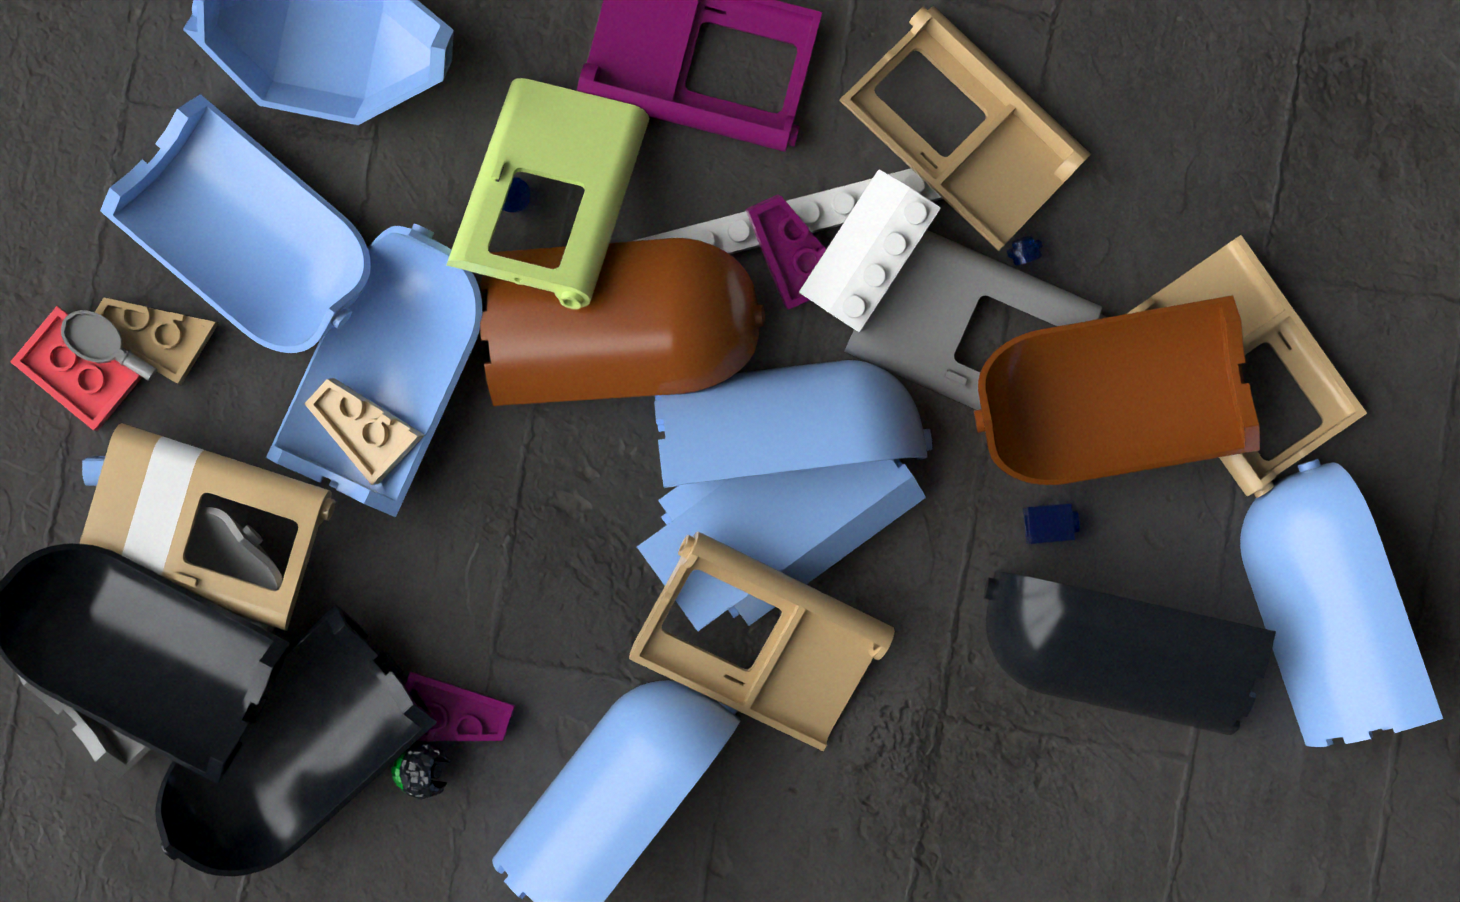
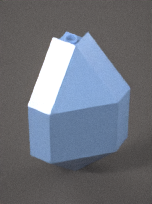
[183,0,454,125]

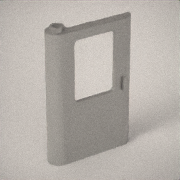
[844,230,1106,410]

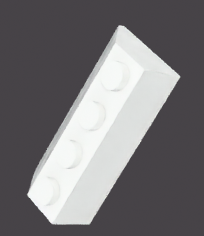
[799,169,941,332]

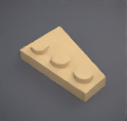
[95,298,219,385]
[304,378,425,485]

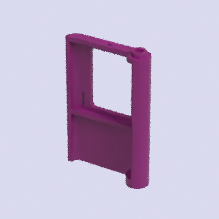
[577,0,822,152]

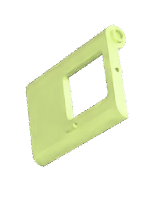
[446,78,649,309]

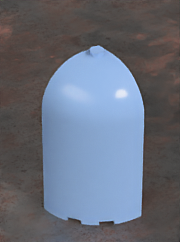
[100,94,371,353]
[266,224,482,517]
[654,360,932,488]
[1240,459,1443,747]
[492,680,740,902]

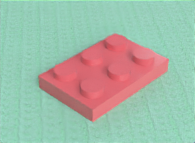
[10,306,142,431]

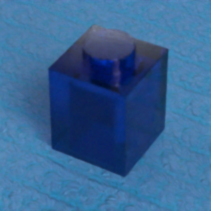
[1023,503,1080,544]

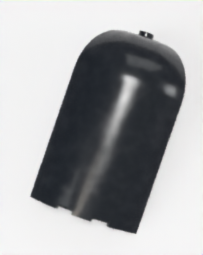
[0,543,290,784]
[983,572,1276,735]
[155,605,437,876]

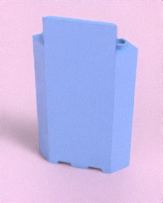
[637,459,926,631]

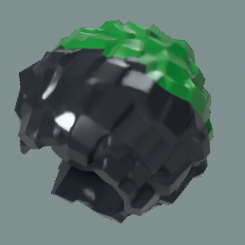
[391,741,451,800]

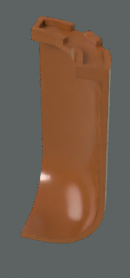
[480,238,766,406]
[974,295,1260,485]

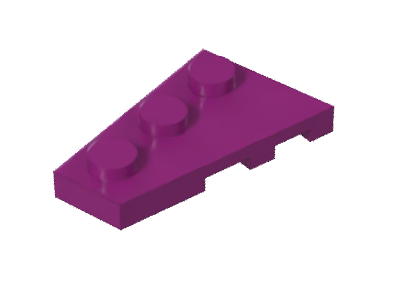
[745,194,827,310]
[405,671,515,742]

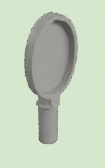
[61,310,157,381]

